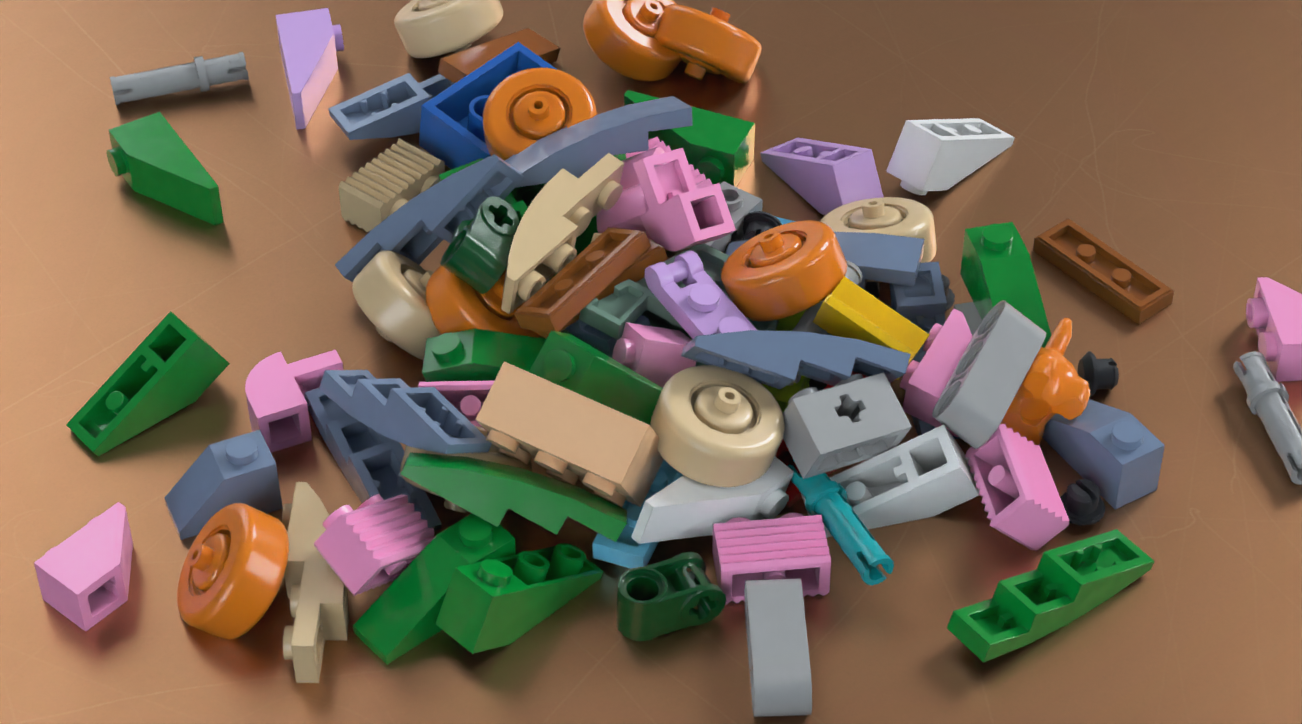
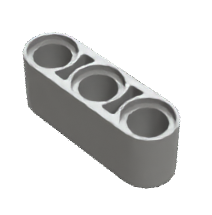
[932,300,1046,449]
[744,579,812,717]

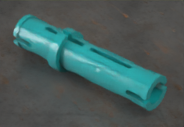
[788,459,894,585]

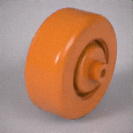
[583,0,681,82]
[654,4,762,83]
[483,68,597,161]
[721,220,847,322]
[425,266,540,338]
[177,503,289,639]

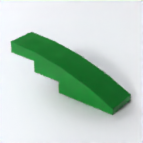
[401,452,627,542]
[947,529,1154,662]

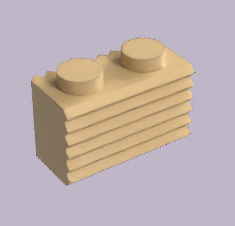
[339,139,445,233]

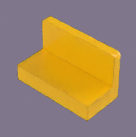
[813,276,930,380]

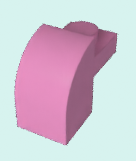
[633,148,736,252]
[245,350,343,453]

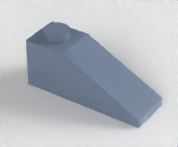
[1042,399,1165,510]

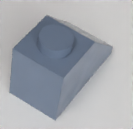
[164,430,283,540]

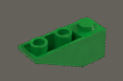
[435,543,604,654]

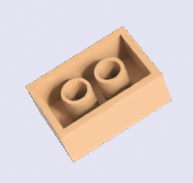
[475,361,664,507]

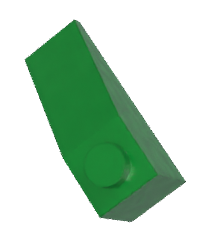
[624,90,755,187]
[106,112,224,226]
[960,222,1051,348]
[66,311,230,456]
[422,328,546,382]
[529,330,663,425]
[353,513,516,665]

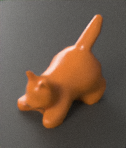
[1000,317,1090,445]

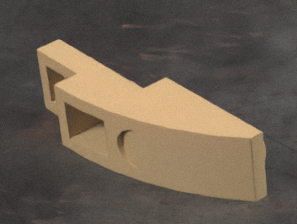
[501,153,624,314]
[282,482,349,683]

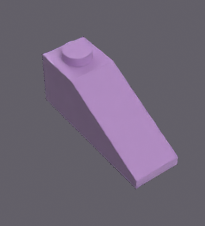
[276,8,344,130]
[760,137,884,215]

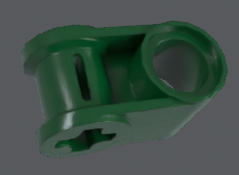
[440,196,520,294]
[616,552,726,641]

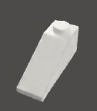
[886,118,1015,195]
[801,424,979,538]
[631,457,794,544]

